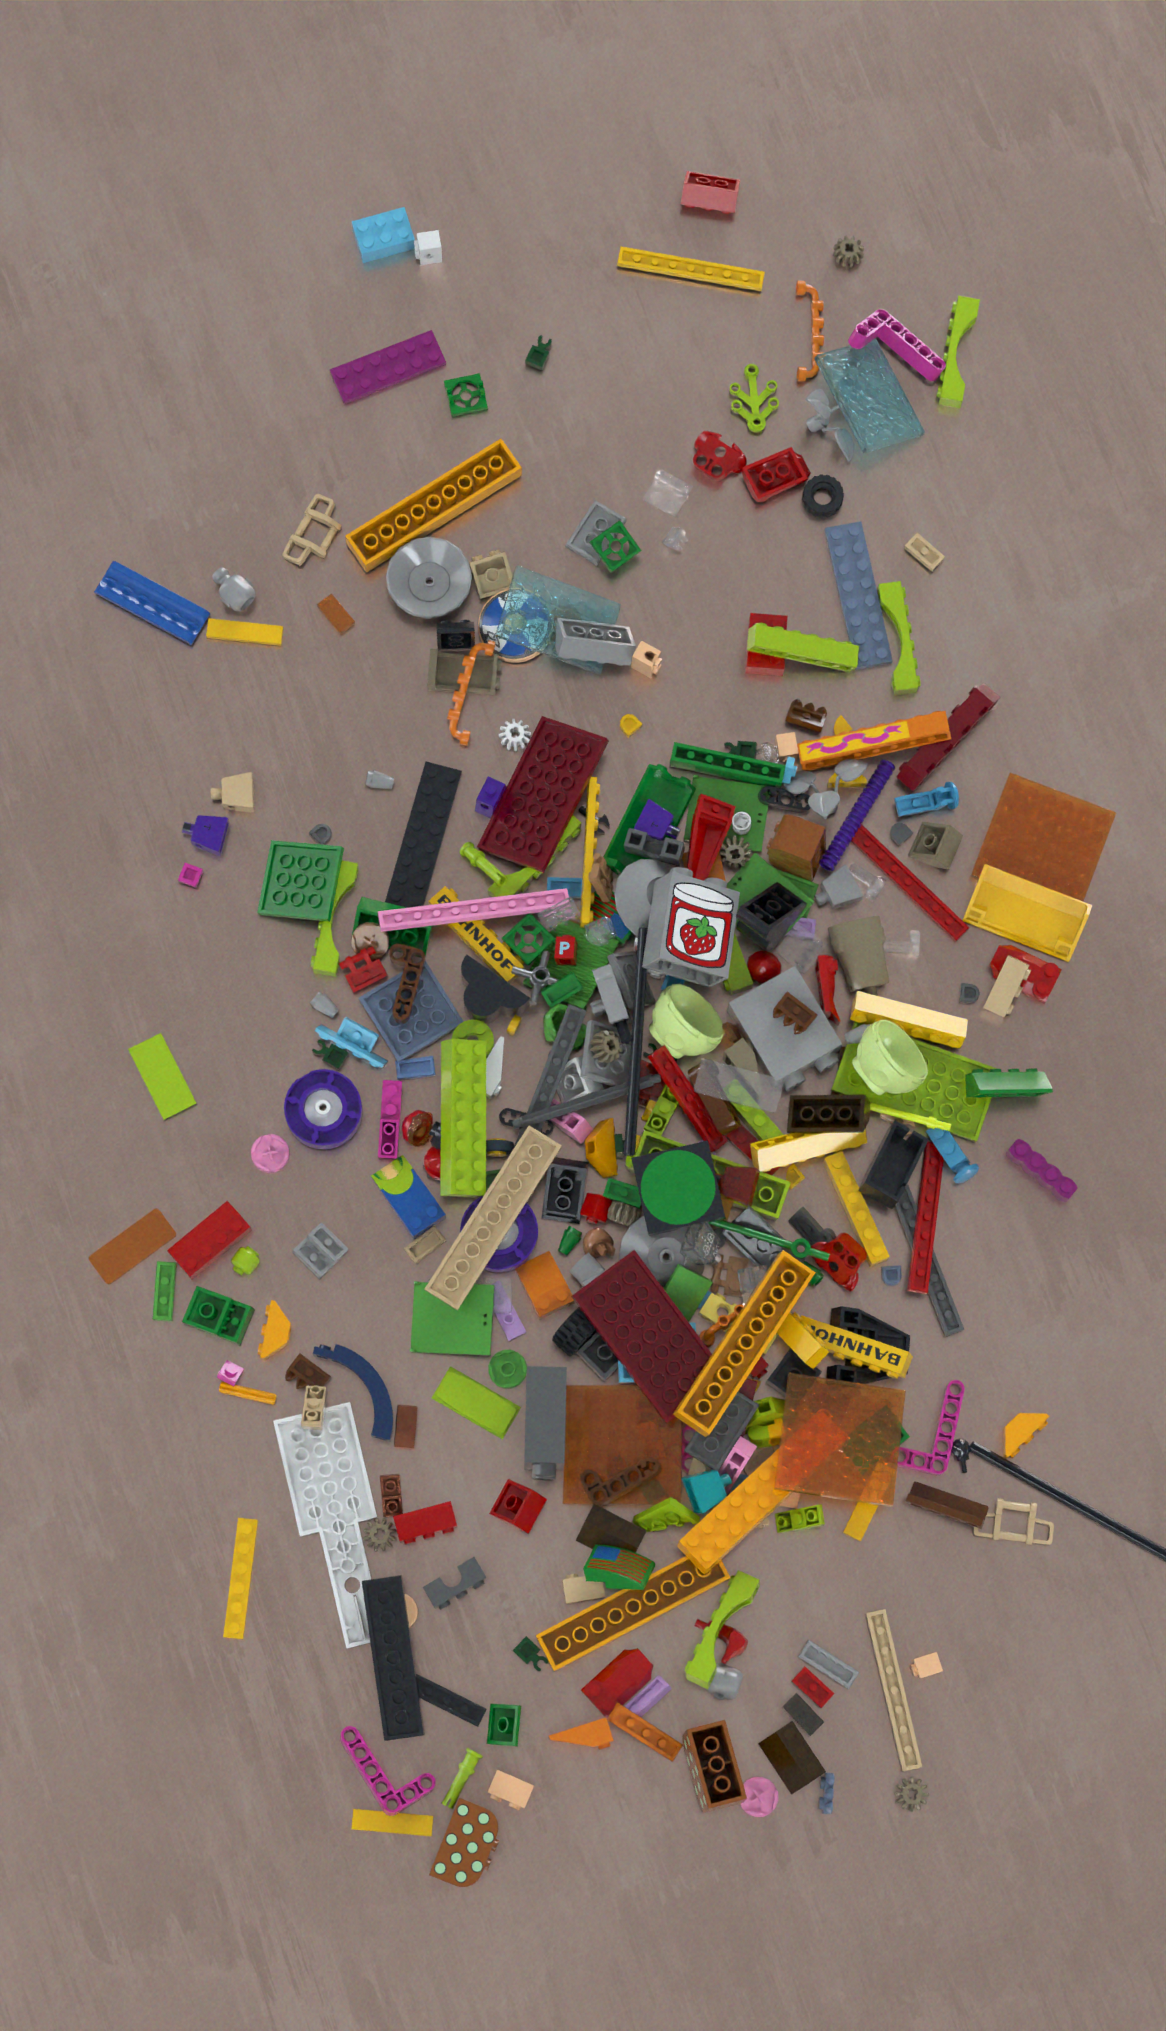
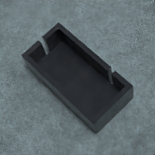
[858,1120,929,1209]

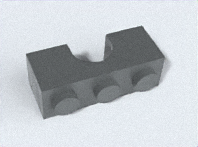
[624,828,685,867]
[423,1557,486,1610]

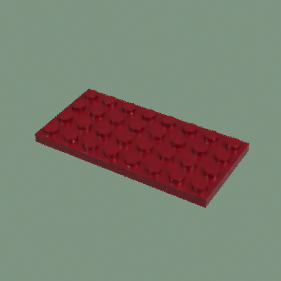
[477,716,609,873]
[571,1250,712,1423]

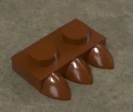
[785,698,827,732]
[773,991,818,1035]
[285,1353,331,1389]

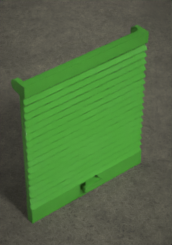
[683,775,770,852]
[727,853,814,952]
[523,916,619,1010]
[410,1281,495,1356]

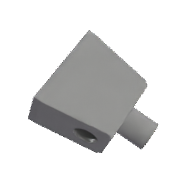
[814,865,863,909]

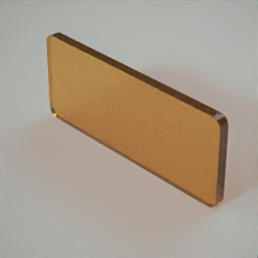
[89,1208,176,1284]

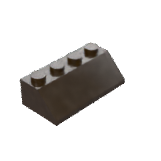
[787,1095,871,1133]

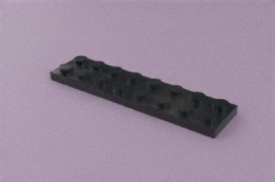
[385,761,462,908]
[362,1575,425,1741]

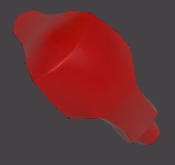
[695,1619,748,1664]

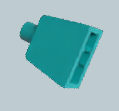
[682,1470,732,1514]

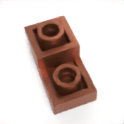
[394,1405,417,1448]
[380,1474,403,1517]

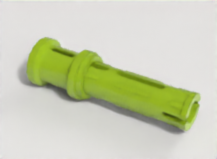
[459,842,507,886]
[441,1748,483,1809]

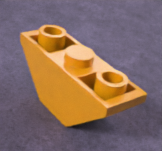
[585,1118,618,1179]
[258,1300,292,1361]
[1003,1413,1050,1459]

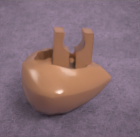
[583,1227,616,1258]

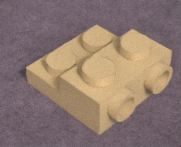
[469,549,516,599]

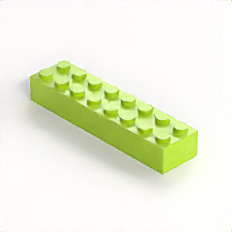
[440,1039,486,1198]
[630,1130,791,1221]

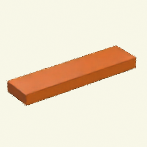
[607,1702,683,1762]

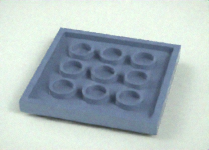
[359,961,464,1063]

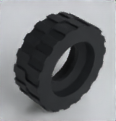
[802,474,844,518]

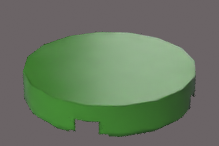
[488,1349,527,1389]

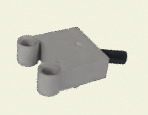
[591,964,632,1045]

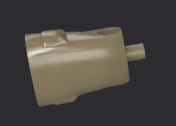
[827,916,889,996]

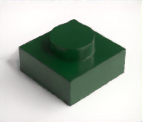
[614,1134,625,1159]

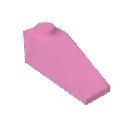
[549,1099,593,1144]
[718,1436,757,1495]

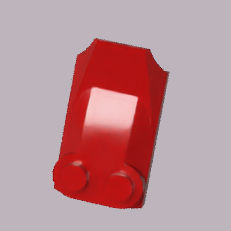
[741,447,811,502]
[989,945,1062,1004]
[815,955,841,1026]
[581,1648,653,1719]

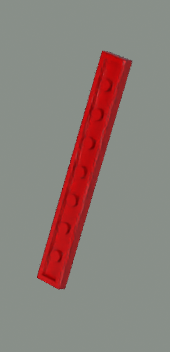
[851,823,970,942]
[907,1141,944,1295]

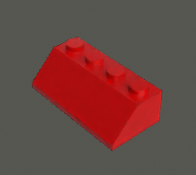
[167,1201,252,1280]

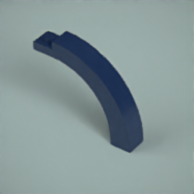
[312,1344,394,1442]

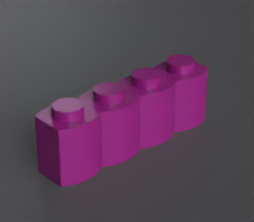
[1006,1139,1078,1202]

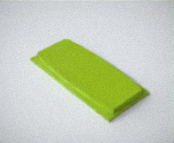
[128,1033,197,1120]
[432,1366,521,1440]

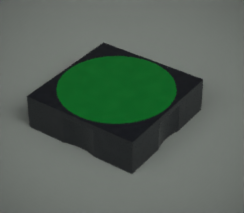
[631,1140,726,1236]

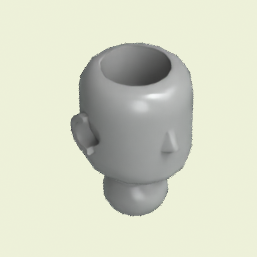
[212,567,256,612]
[707,1663,743,1700]

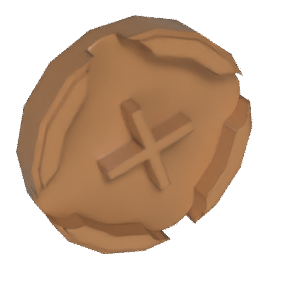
[351,922,389,960]

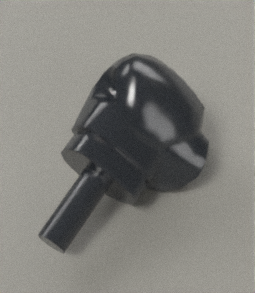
[951,1439,970,1473]

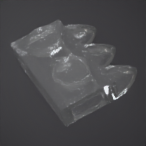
[538,896,581,932]

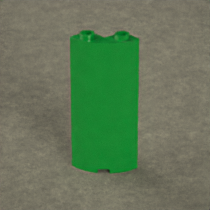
[603,764,696,875]

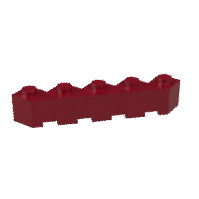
[896,683,1001,791]

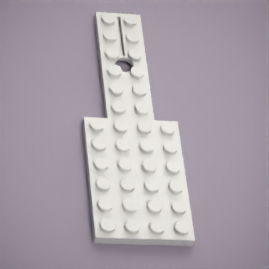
[273,1402,377,1649]

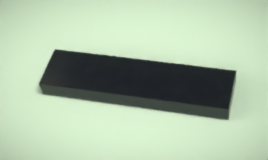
[416,1674,487,1727]

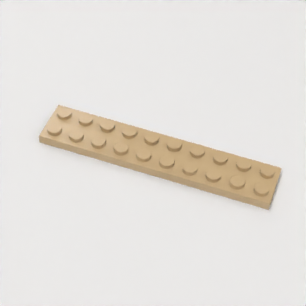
[424,1126,562,1311]

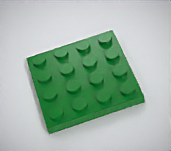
[257,840,344,922]

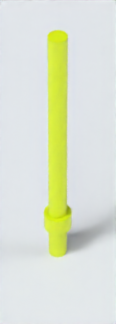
[839,1094,952,1131]

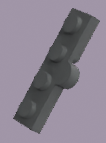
[789,1207,839,1271]

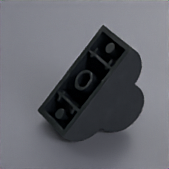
[736,882,807,952]
[461,955,530,1024]

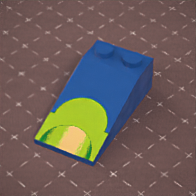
[371,1155,446,1239]

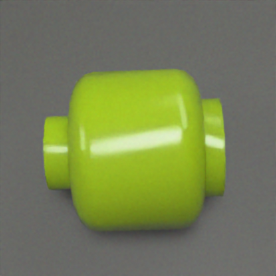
[231,1246,260,1276]

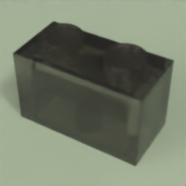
[781,1693,824,1737]

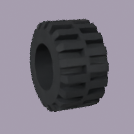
[552,1307,597,1357]

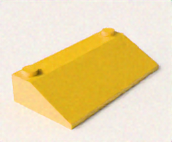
[962,864,1092,962]

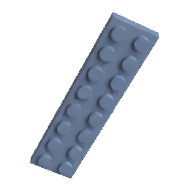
[824,521,893,670]

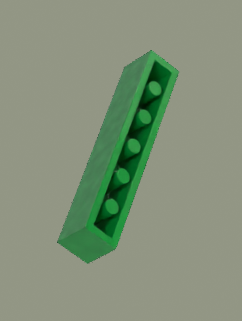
[670,742,786,789]

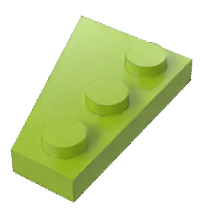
[632,1497,701,1532]

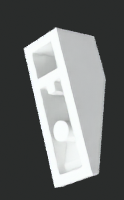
[486,1036,504,1099]

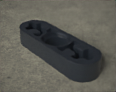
[758,786,810,812]
[499,1108,554,1136]

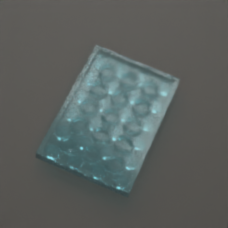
[814,338,925,453]
[495,565,621,674]

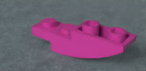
[378,1080,402,1159]

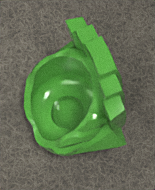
[543,1004,587,1051]

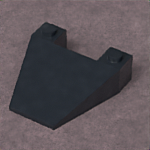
[826,1306,910,1388]

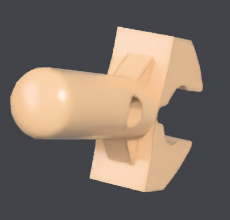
[880,1113,915,1136]

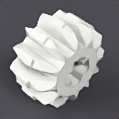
[499,719,531,751]

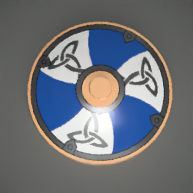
[478,588,553,663]

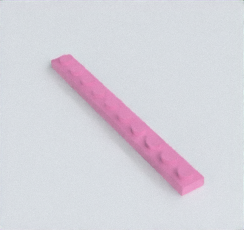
[378,888,570,932]

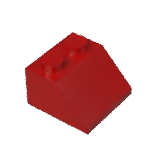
[489,1479,547,1534]

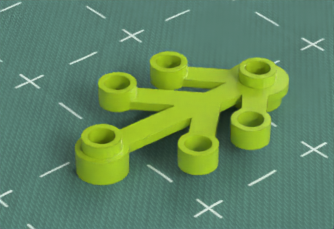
[729,364,779,432]

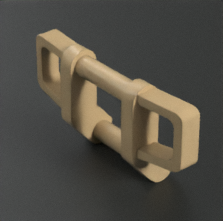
[282,494,342,566]
[973,1498,1054,1545]

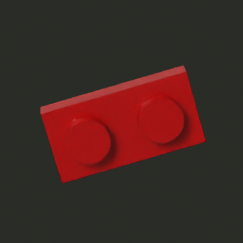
[791,1666,835,1708]

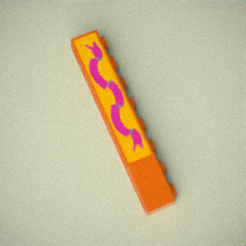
[797,711,951,771]

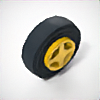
[486,1138,514,1157]

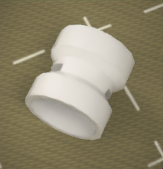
[732,812,751,835]

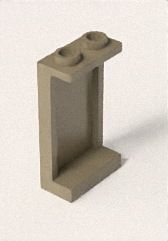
[427,648,502,695]

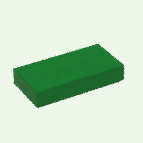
[540,972,583,1008]

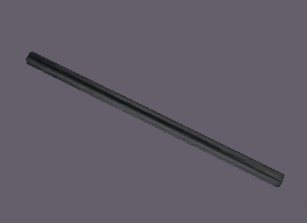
[624,927,648,1156]
[970,1441,1166,1561]

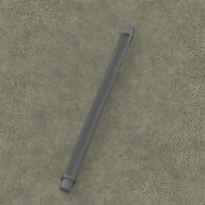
[512,1073,661,1129]

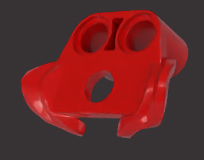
[693,431,747,481]
[811,1233,867,1292]

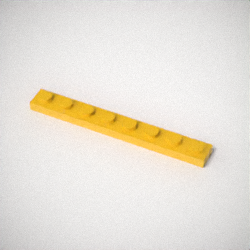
[617,246,765,291]
[580,777,600,928]

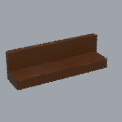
[906,1481,989,1529]

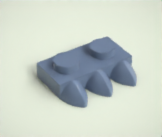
[819,1773,835,1814]

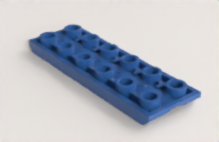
[94,561,210,645]

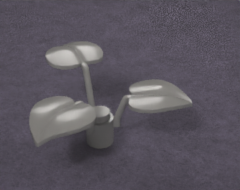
[805,379,857,462]
[783,759,868,819]

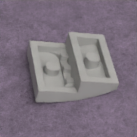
[292,1223,349,1279]

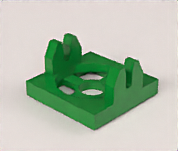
[444,373,488,417]
[589,520,642,572]
[502,913,556,966]

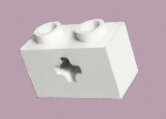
[414,230,442,265]

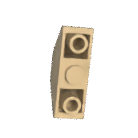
[301,1386,326,1430]

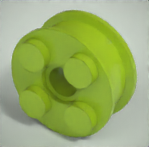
[452,1020,494,1059]

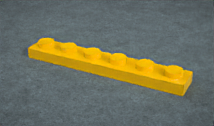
[223,1518,258,1640]

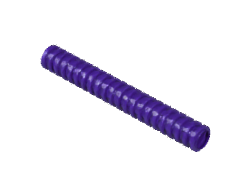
[819,759,895,871]

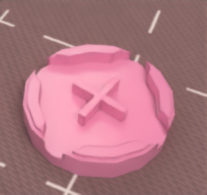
[251,1134,290,1173]
[740,1777,778,1817]

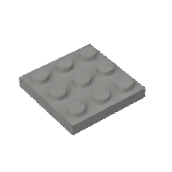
[580,1020,632,1086]

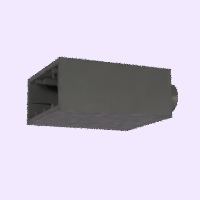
[524,1366,567,1480]

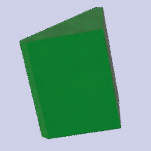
[487,1704,521,1747]

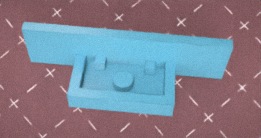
[315,1017,388,1068]

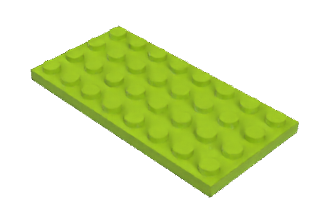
[831,1021,997,1142]

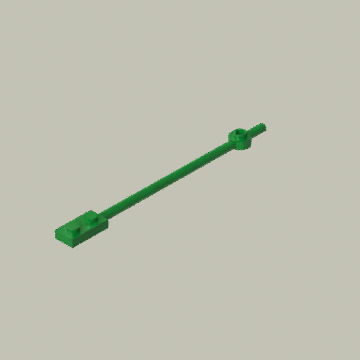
[603,1178,830,1261]

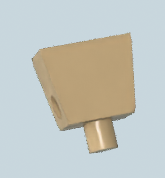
[211,772,254,812]

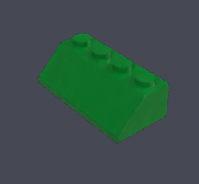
[352,897,434,957]
[965,1068,1053,1098]

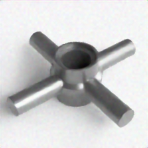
[511,951,559,1005]

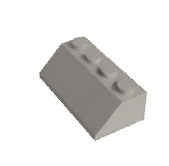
[555,618,636,666]

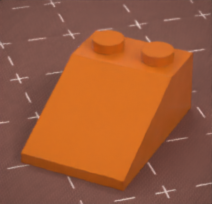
[515,1251,575,1320]
[548,1717,614,1750]

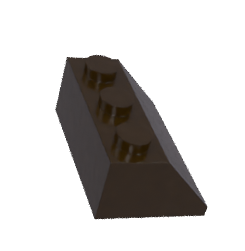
[576,1504,647,1553]
[758,1721,826,1795]

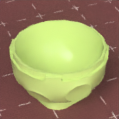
[649,984,725,1059]
[852,1020,928,1095]

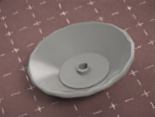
[386,537,472,619]
[614,859,672,937]
[619,1216,707,1288]

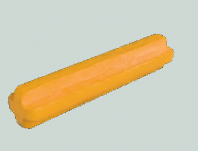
[219,1382,277,1405]

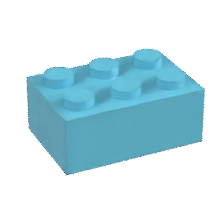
[352,207,415,263]

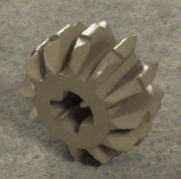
[833,235,864,267]
[719,836,752,868]
[589,1030,622,1063]
[607,1201,641,1227]
[363,1518,397,1551]
[894,1777,929,1812]

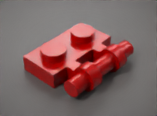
[339,946,388,993]

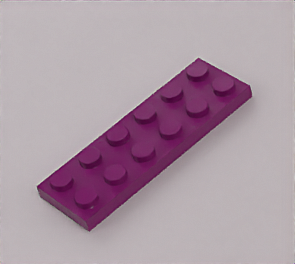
[329,330,446,404]

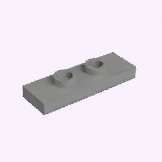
[798,1640,859,1690]

